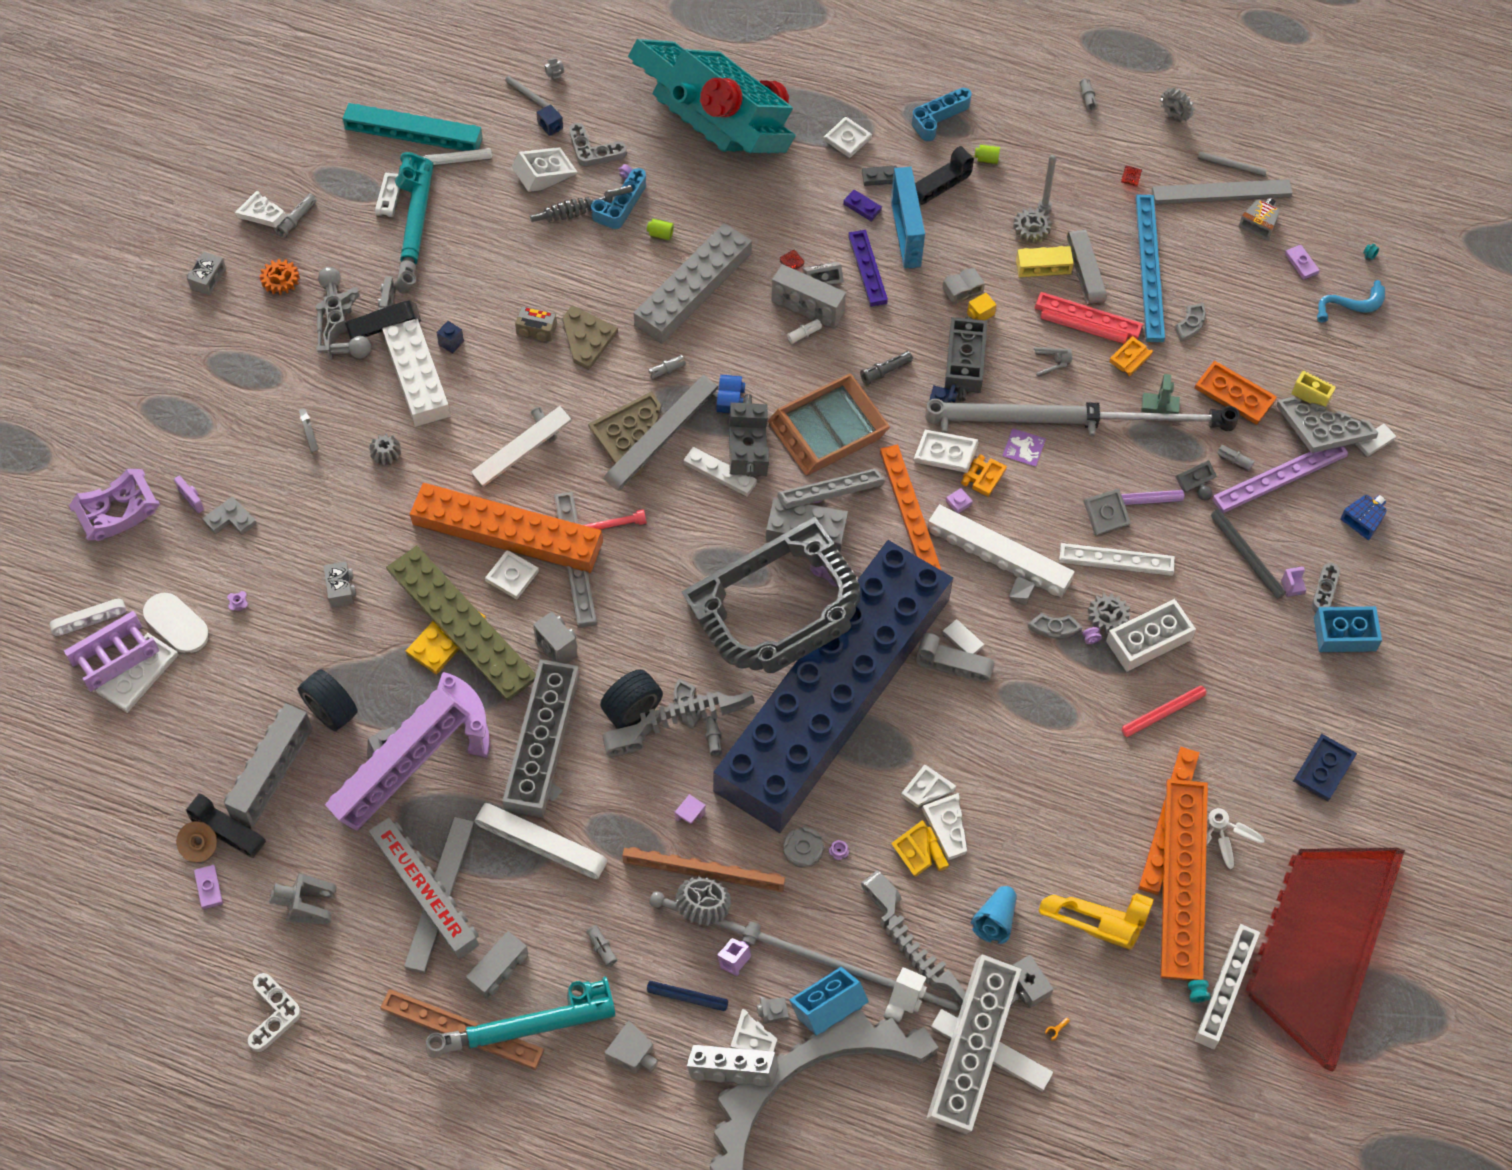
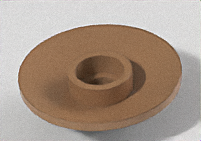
[176,821,217,862]

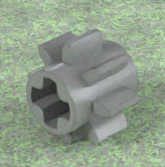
[544,58,564,79]

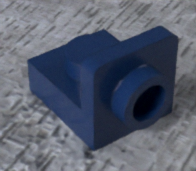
[929,384,958,403]

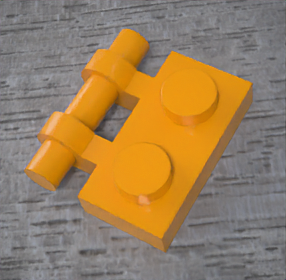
[961,454,1007,497]

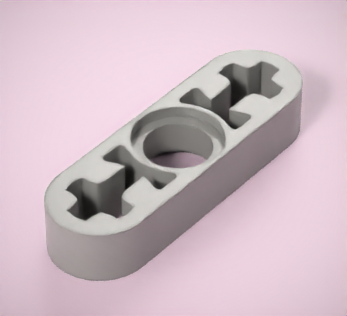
[1312,563,1340,612]

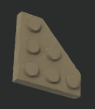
[562,305,618,370]

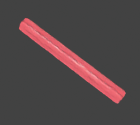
[1041,309,1128,344]
[1121,686,1207,737]

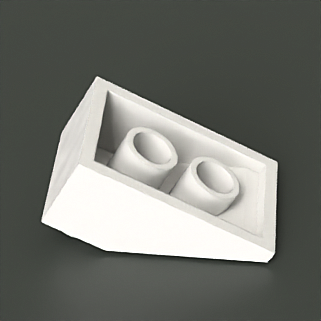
[512,147,577,192]

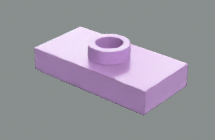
[1285,245,1320,280]
[174,475,204,513]
[194,865,223,909]

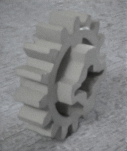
[1159,87,1195,122]
[1013,207,1052,243]
[1088,593,1130,634]

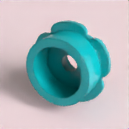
[1363,243,1380,260]

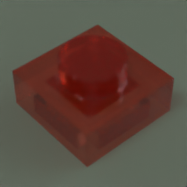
[1121,165,1142,187]
[780,249,804,270]

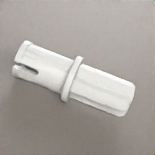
[787,319,822,344]

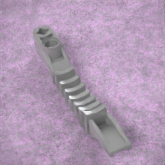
[603,691,755,757]
[861,871,966,1007]

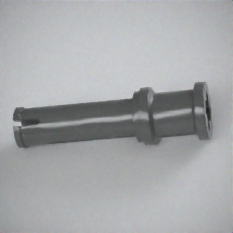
[860,351,913,385]

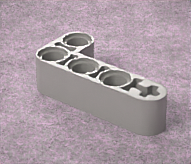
[916,633,995,683]

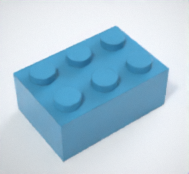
[1314,606,1382,652]
[789,967,869,1036]

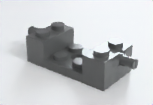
[944,316,987,401]
[729,394,769,477]

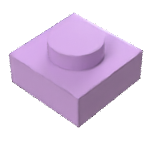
[946,488,973,513]

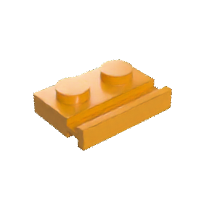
[1109,336,1153,377]

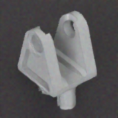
[269,873,337,924]

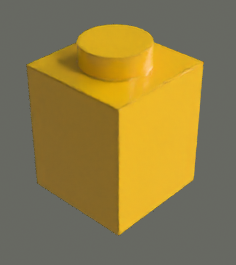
[967,293,997,321]

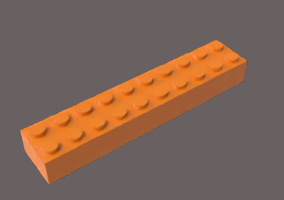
[410,482,603,573]

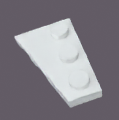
[235,191,287,228]
[922,793,967,861]

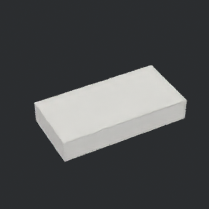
[1355,424,1396,457]
[942,619,984,654]

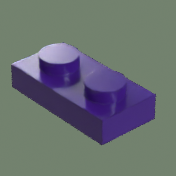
[843,190,882,221]

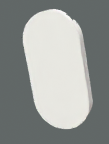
[143,593,209,653]

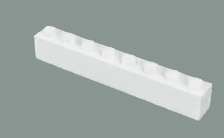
[928,504,1075,598]

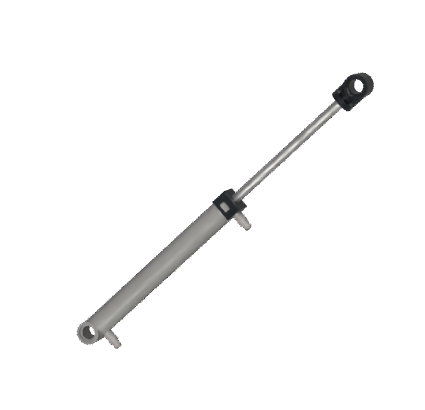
[925,399,1240,437]

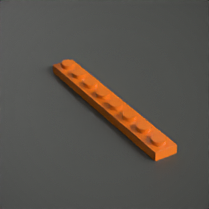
[880,444,941,570]
[1138,746,1200,895]

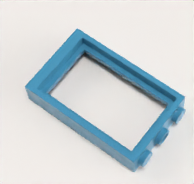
[891,166,925,268]

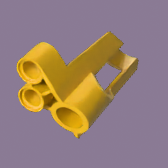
[1038,893,1154,950]

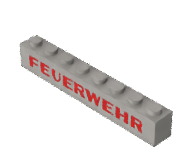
[369,818,480,959]

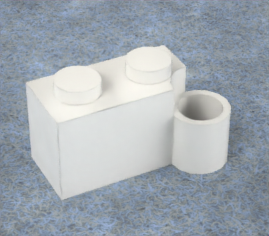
[884,967,927,1023]

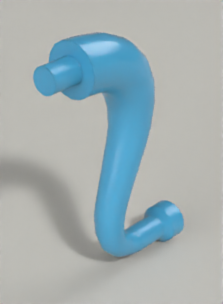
[1317,280,1385,323]

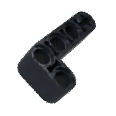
[915,146,974,205]
[345,300,421,340]
[186,793,266,858]

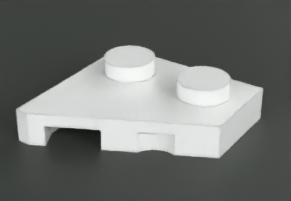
[901,765,956,808]
[730,1009,777,1052]

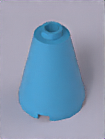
[971,886,1017,944]

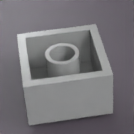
[533,611,578,664]

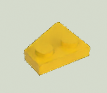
[891,820,932,877]

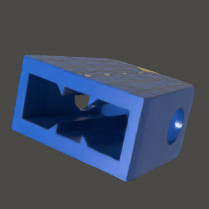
[1340,495,1387,541]

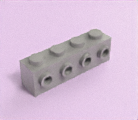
[687,1045,779,1086]

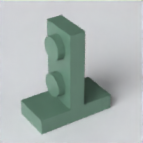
[1141,374,1180,414]

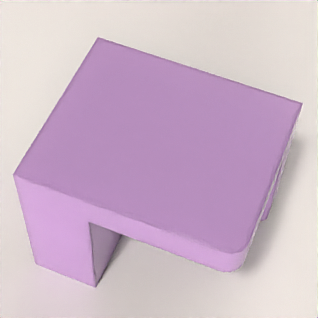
[1281,567,1306,597]
[675,794,706,824]

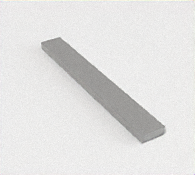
[1152,179,1292,204]
[554,492,597,628]
[404,817,475,974]

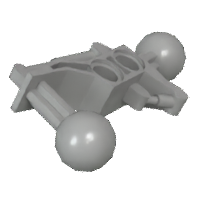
[316,267,371,360]

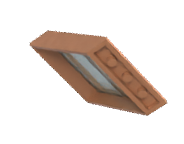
[767,374,890,476]

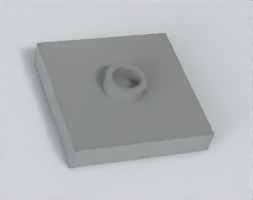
[1083,488,1131,536]

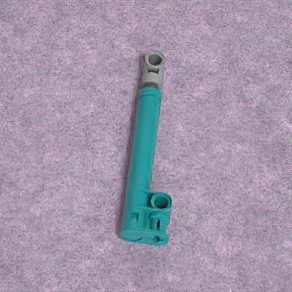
[394,152,434,293]
[426,976,615,1058]

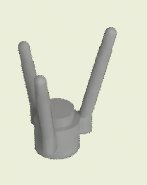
[1034,347,1072,376]

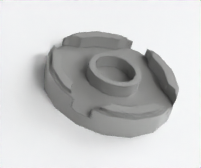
[783,827,824,867]

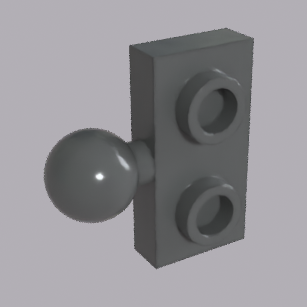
[1175,460,1217,500]

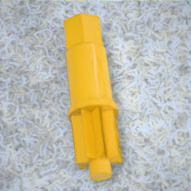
[926,826,949,871]

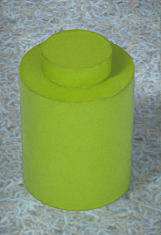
[974,144,1000,164]
[646,219,674,240]

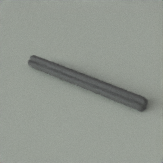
[1211,509,1286,599]

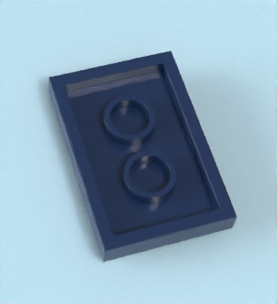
[1293,734,1357,802]

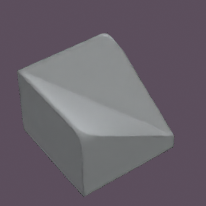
[1009,577,1035,605]

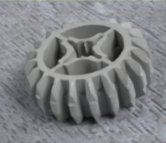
[675,876,731,926]

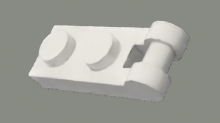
[375,173,401,217]

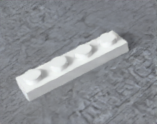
[683,447,757,497]

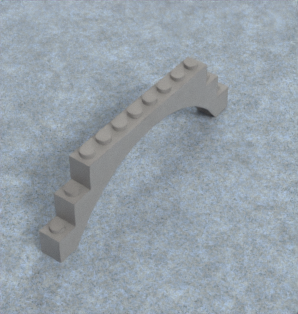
[710,1009,939,1170]

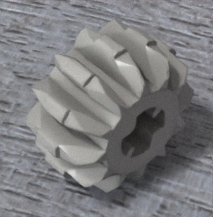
[369,433,401,466]

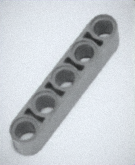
[1067,230,1106,304]

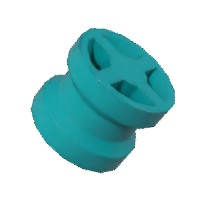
[1188,980,1211,1003]

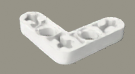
[248,973,301,1052]

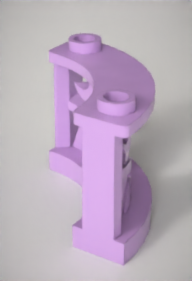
[69,469,160,541]
[437,672,490,758]

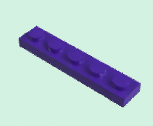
[848,229,888,307]

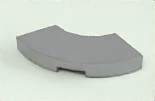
[1175,303,1206,342]
[299,408,318,452]
[1027,613,1083,639]
[674,678,702,729]

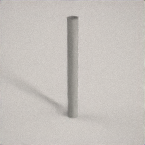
[505,76,560,113]
[1198,152,1267,176]

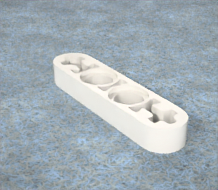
[49,599,126,636]

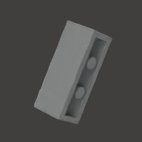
[466,931,528,999]

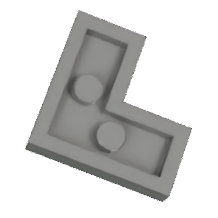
[202,496,257,535]

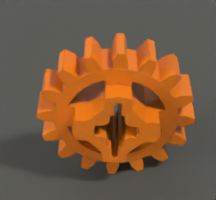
[260,259,300,295]

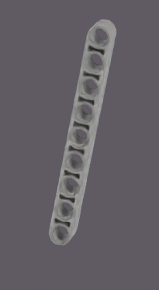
[603,375,718,491]

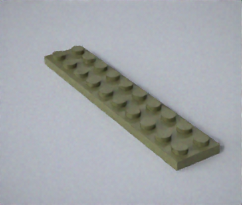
[386,545,536,702]

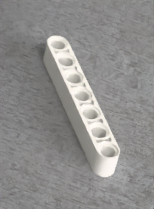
[474,803,608,880]

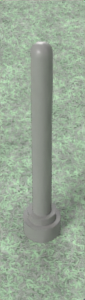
[1038,155,1056,215]

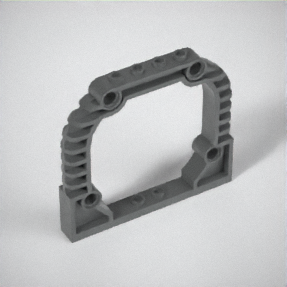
[681,517,860,673]

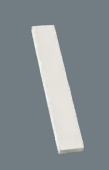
[471,406,572,487]
[1059,543,1175,576]
[931,1009,1053,1092]

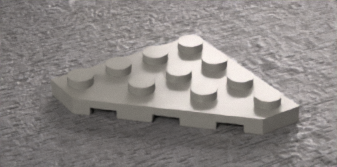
[1276,397,1378,453]

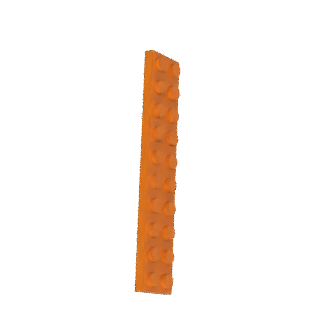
[1160,779,1208,981]

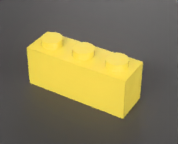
[1016,246,1074,277]

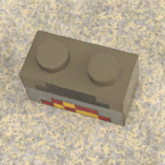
[515,306,557,341]

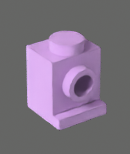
[717,938,751,976]

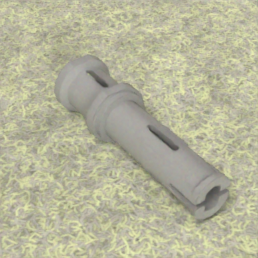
[274,193,317,238]

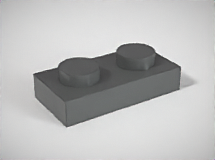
[862,165,897,186]

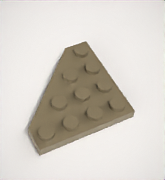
[588,391,661,479]

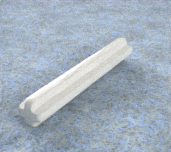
[423,148,492,165]

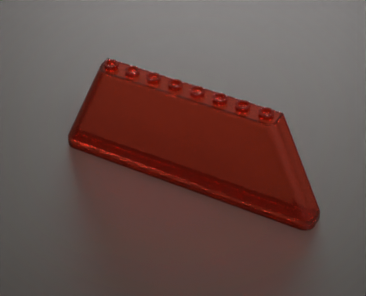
[1245,847,1405,1072]

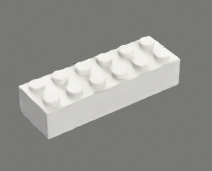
[382,319,450,427]

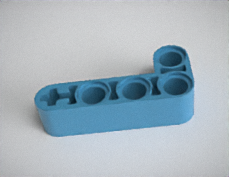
[912,88,972,141]
[591,168,646,229]

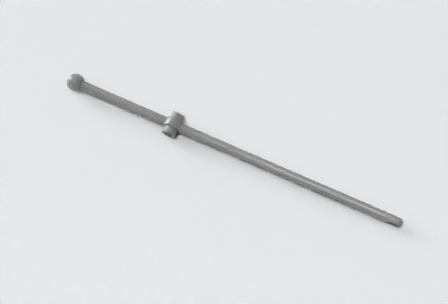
[650,892,960,1011]

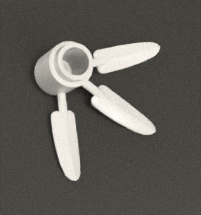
[1206,808,1264,869]

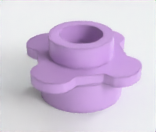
[227,591,248,611]

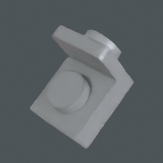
[757,997,789,1024]

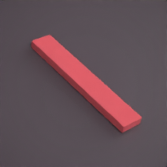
[1035,292,1143,340]

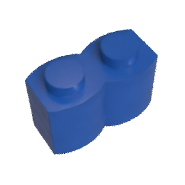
[717,374,745,413]

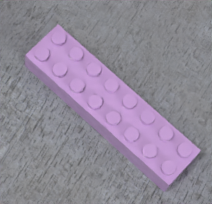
[325,687,471,831]

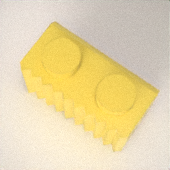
[1291,371,1336,407]

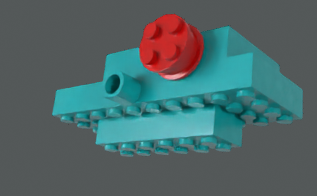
[628,39,796,154]

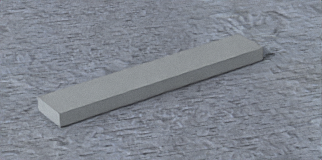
[777,468,885,509]

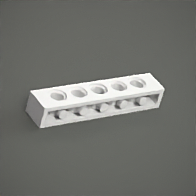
[1195,924,1260,1049]

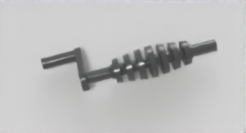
[530,185,633,222]

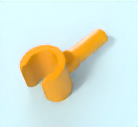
[1045,1018,1070,1041]

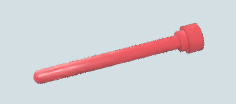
[584,509,647,530]

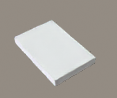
[914,429,979,473]

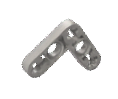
[569,123,627,166]

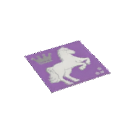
[1002,429,1046,467]

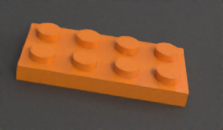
[1194,360,1277,425]

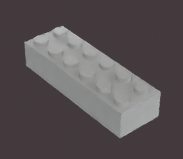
[224,703,313,829]

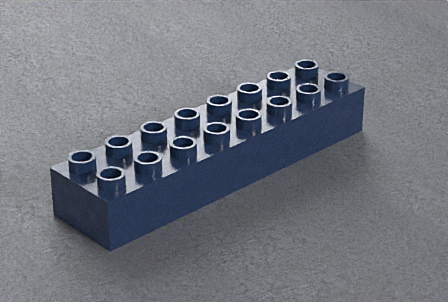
[713,540,953,833]

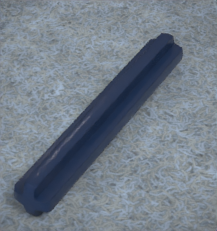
[647,981,728,1011]

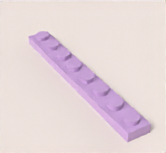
[1212,446,1348,513]

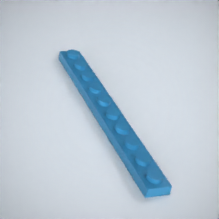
[1135,195,1165,342]

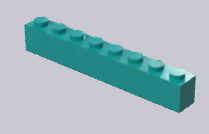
[342,103,483,151]

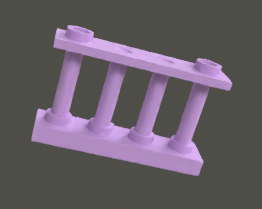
[64,611,159,692]

